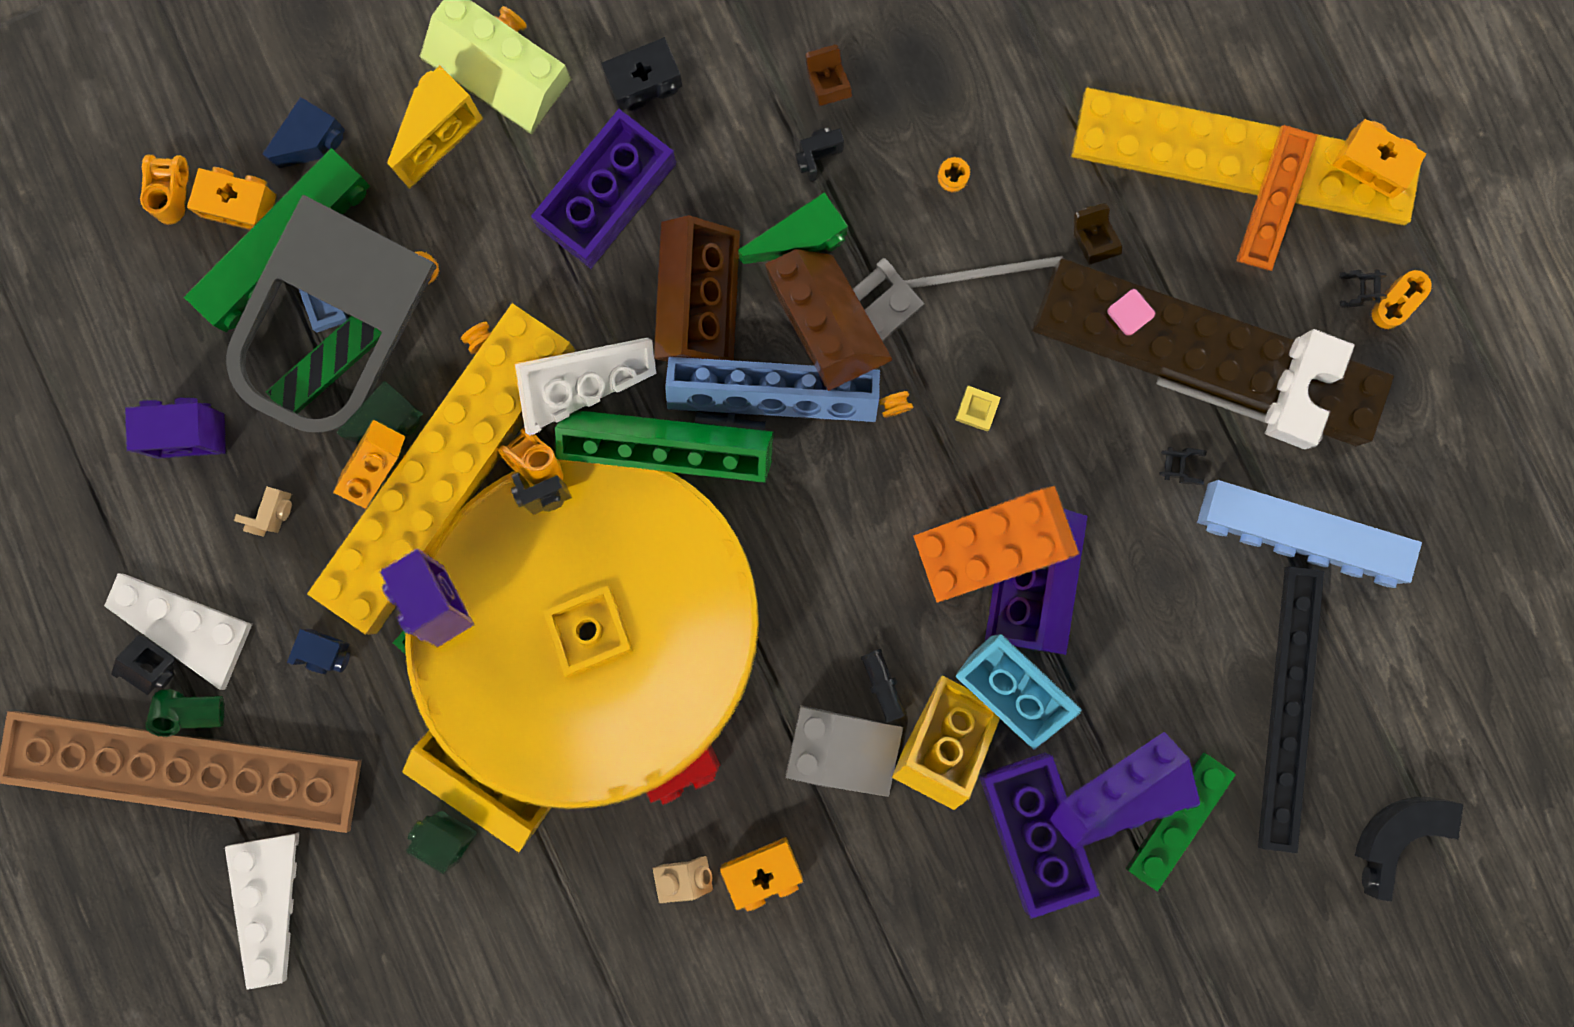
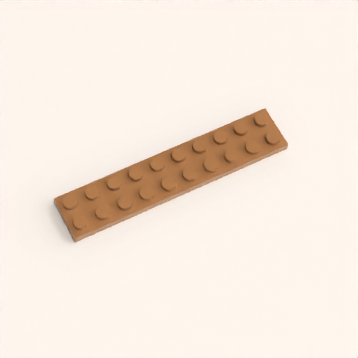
[0,711,362,833]

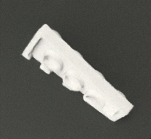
[515,338,656,436]
[104,573,252,690]
[225,832,300,990]

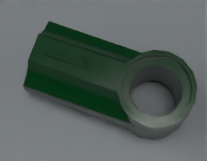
[146,689,225,737]

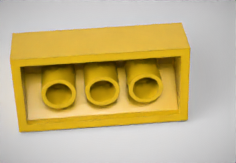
[402,730,552,853]

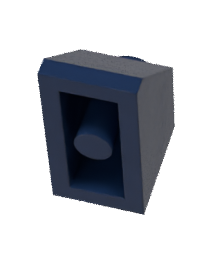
[262,97,345,168]

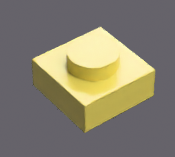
[955,386,1001,432]

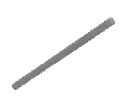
[905,256,1063,288]
[1156,376,1323,442]

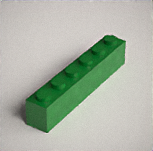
[183,148,370,333]
[555,410,773,482]

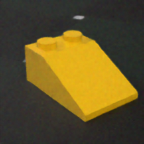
[387,66,483,189]
[892,675,1000,810]

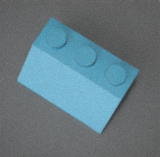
[955,634,1082,749]

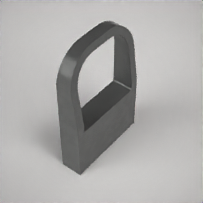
[226,195,437,432]

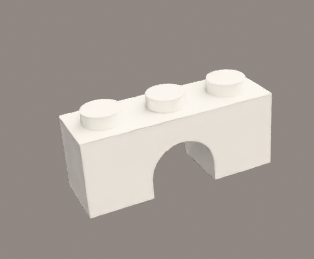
[1265,329,1354,450]

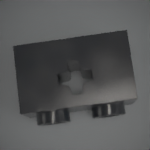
[601,37,683,111]

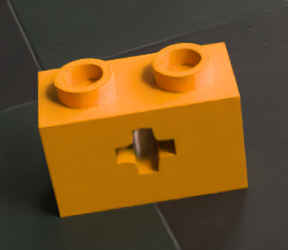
[1332,119,1427,199]
[187,167,277,230]
[333,420,405,509]
[720,837,803,911]

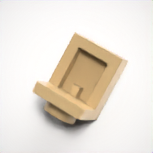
[234,487,292,537]
[653,856,713,903]

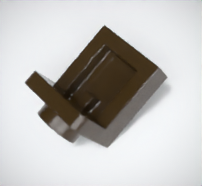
[1073,203,1122,265]

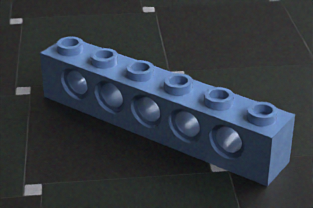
[665,357,880,422]

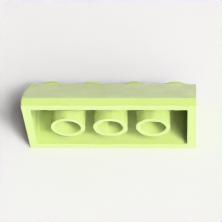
[420,0,571,134]

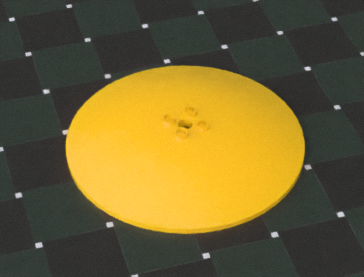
[405,459,758,808]

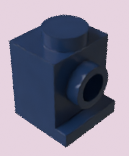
[287,629,350,674]

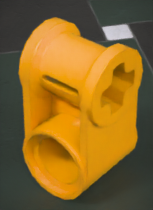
[140,155,189,225]
[498,427,563,485]

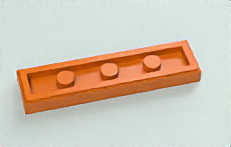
[1236,125,1318,271]

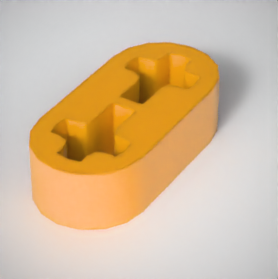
[1372,270,1432,329]

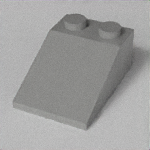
[786,705,903,797]

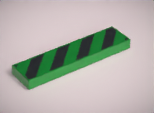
[266,316,381,413]

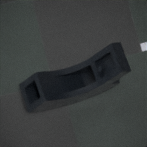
[1355,797,1463,902]

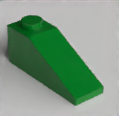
[738,192,848,264]

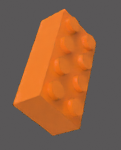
[913,486,1079,603]

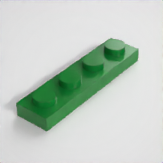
[1125,753,1236,892]

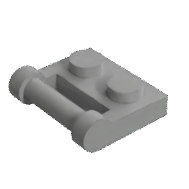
[853,258,924,341]

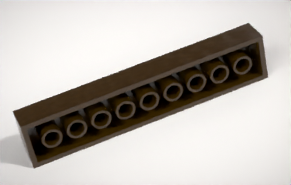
[1032,258,1394,446]

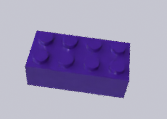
[531,109,676,269]
[979,752,1100,919]

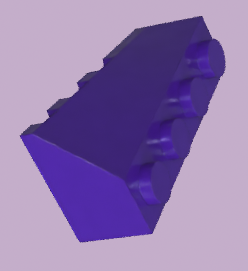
[1050,732,1200,848]

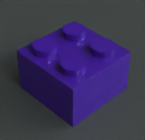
[125,398,226,459]
[379,548,475,647]

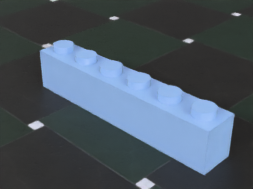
[1197,480,1422,588]

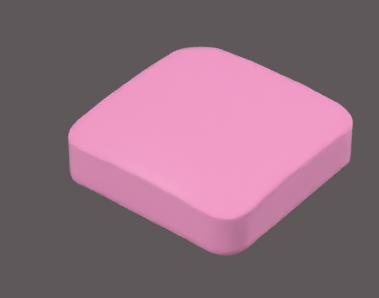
[1108,289,1155,336]

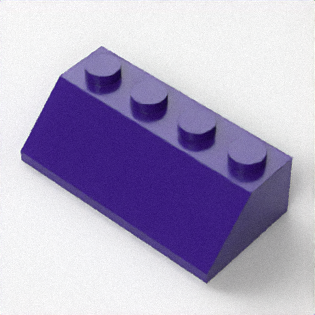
[985,509,1088,655]

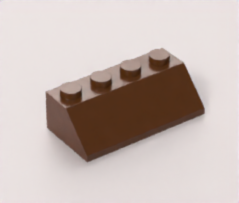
[654,215,740,361]
[765,249,892,391]

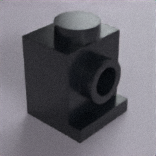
[111,634,175,695]

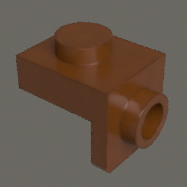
[805,44,852,106]

